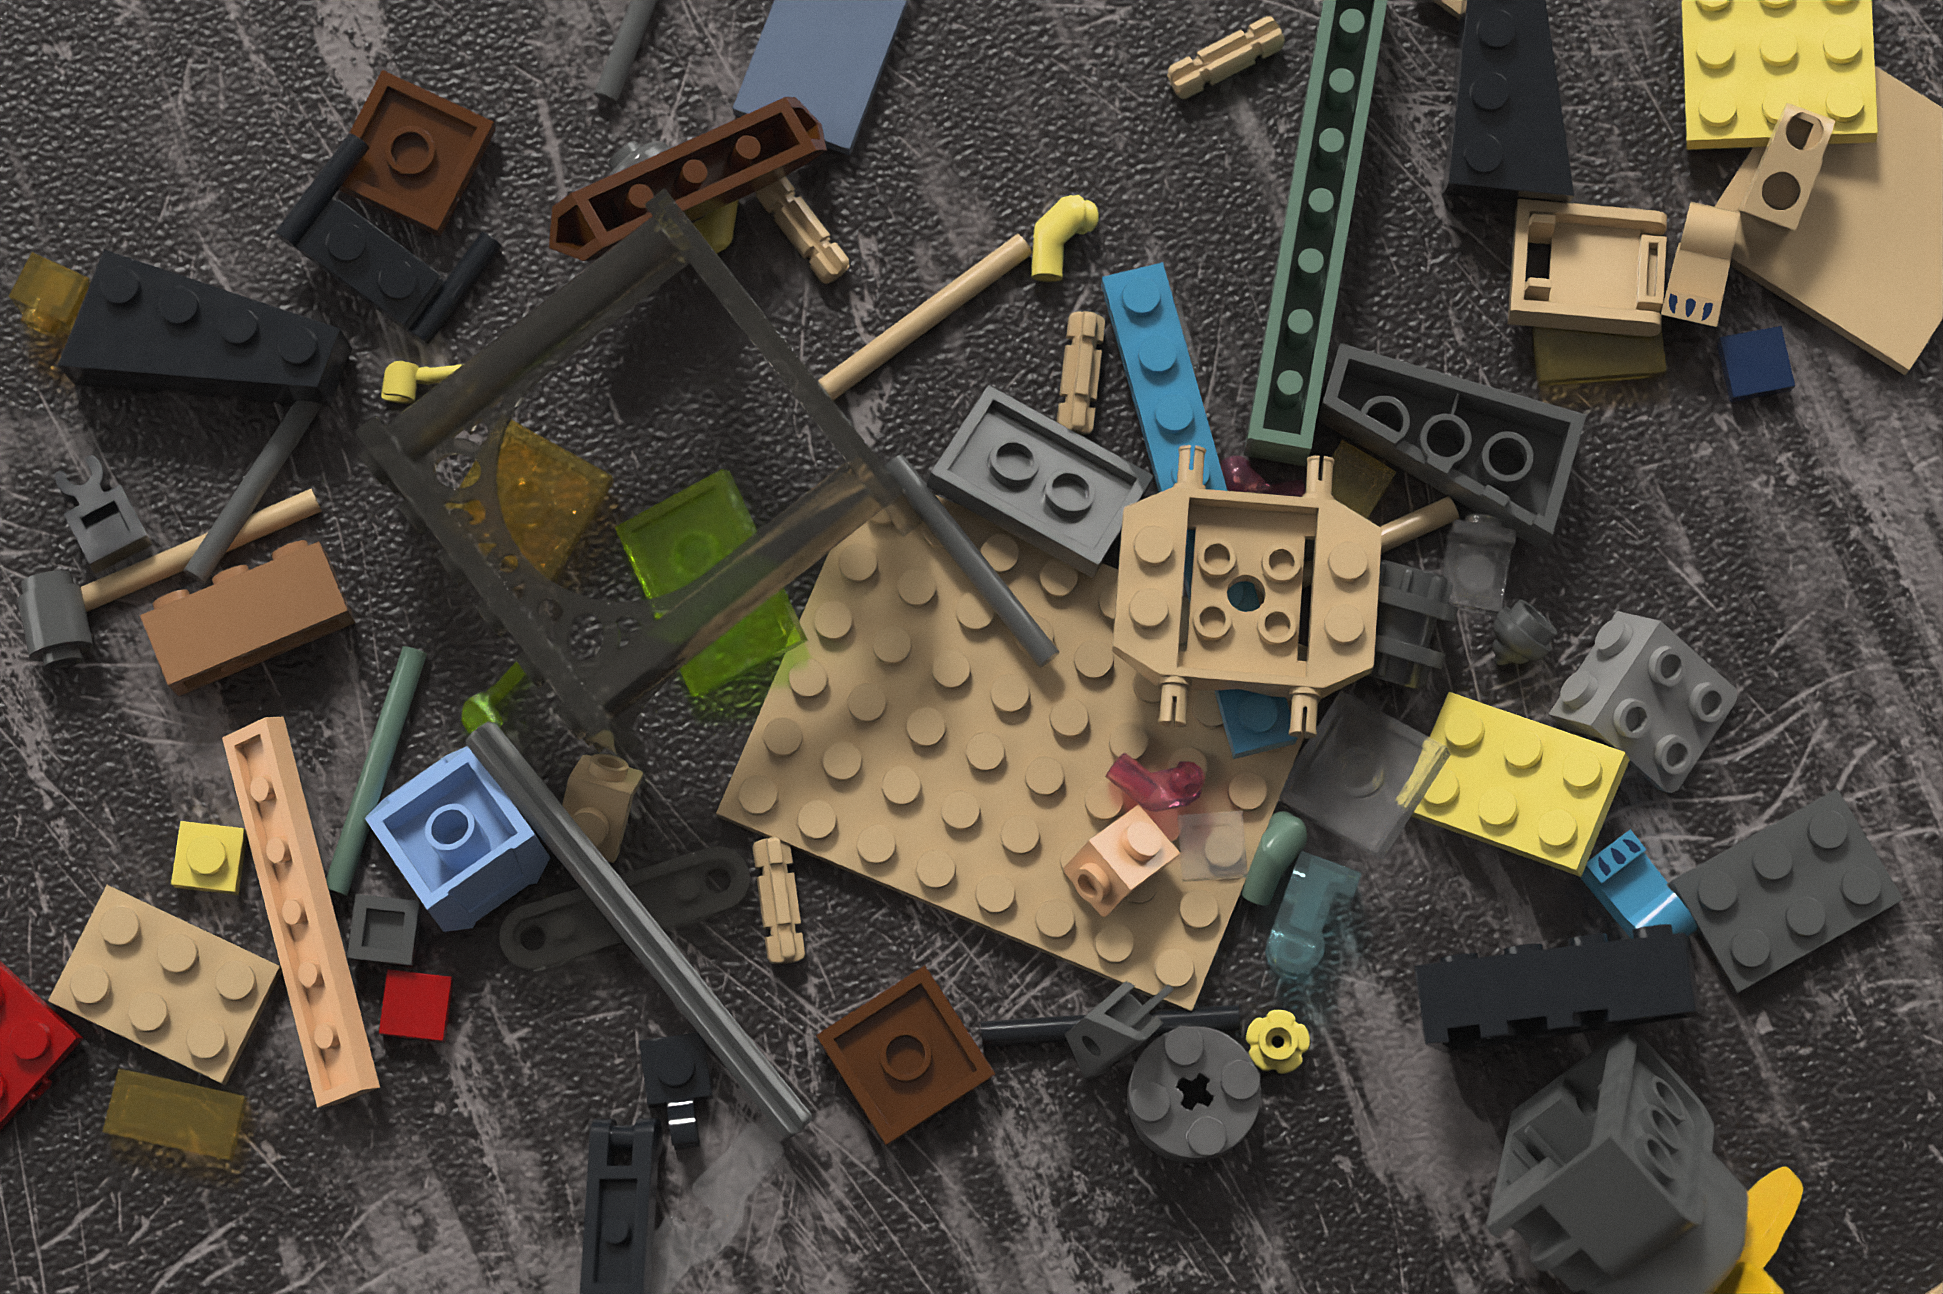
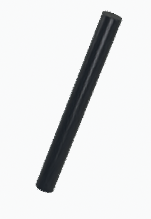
[980,1004,1240,1047]

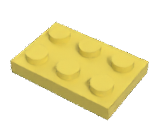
[1400,692,1630,877]

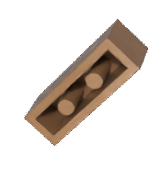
[140,540,356,696]

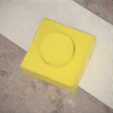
[171,821,247,895]

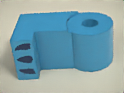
[1579,829,1697,939]

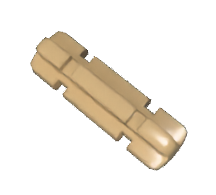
[1167,16,1285,99]
[756,176,849,284]
[1057,311,1105,435]
[753,837,805,964]

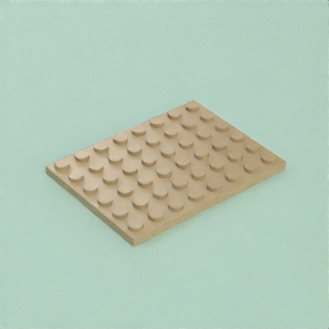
[716,467,1308,1011]

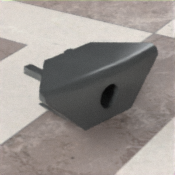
[1065,981,1174,1081]

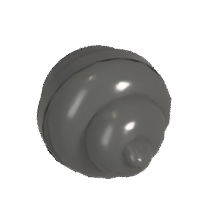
[1492,599,1557,665]

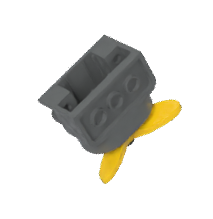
[1486,1023,1803,1294]

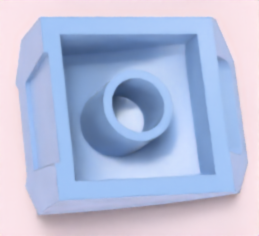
[365,746,550,932]

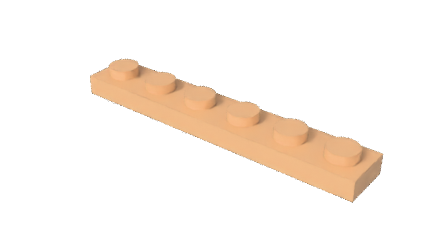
[222,717,380,1108]

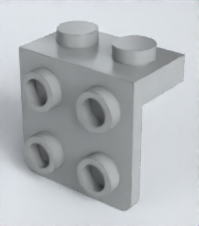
[1548,611,1737,793]

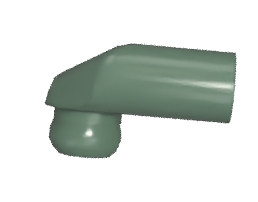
[1240,811,1307,905]

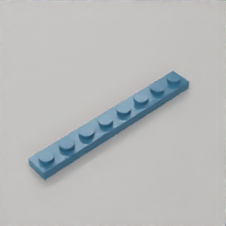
[1101,262,1297,759]

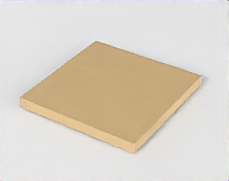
[1715,66,1943,375]

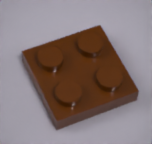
[339,70,496,237]
[816,965,995,1147]

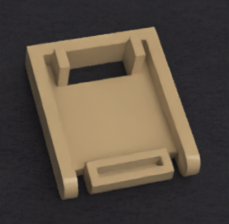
[1508,199,1667,337]

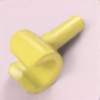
[381,361,471,404]

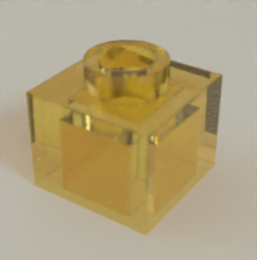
[9,252,91,338]

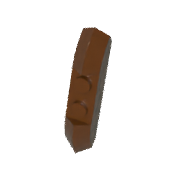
[549,97,827,261]

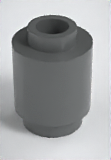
[17,570,93,669]

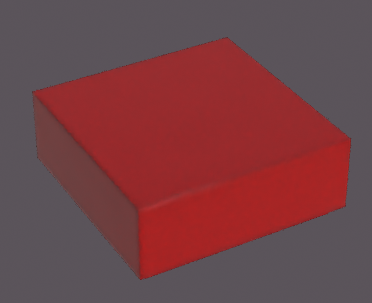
[379,969,454,1043]

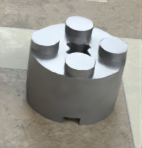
[1127,1026,1261,1163]

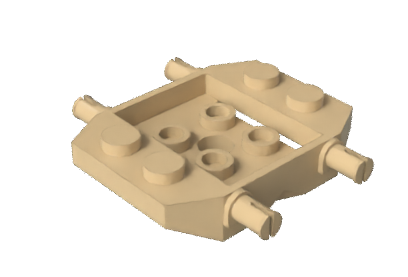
[1112,445,1382,738]

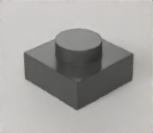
[347,894,423,968]

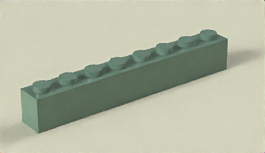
[1243,0,1388,467]

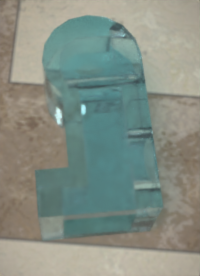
[1265,851,1362,980]

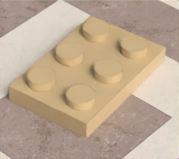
[48,885,282,1086]

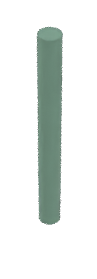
[326,646,427,896]

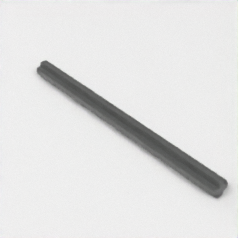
[466,721,812,1139]

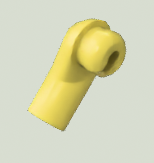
[1032,195,1099,282]

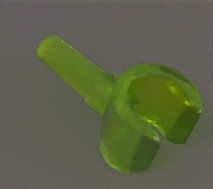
[461,658,531,734]

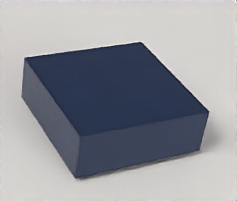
[1717,326,1795,402]

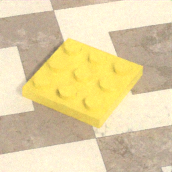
[1681,0,1878,150]

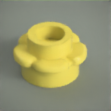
[1246,1010,1310,1074]

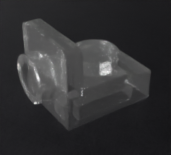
[1441,514,1517,617]

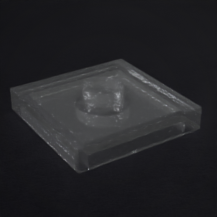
[1278,690,1451,860]

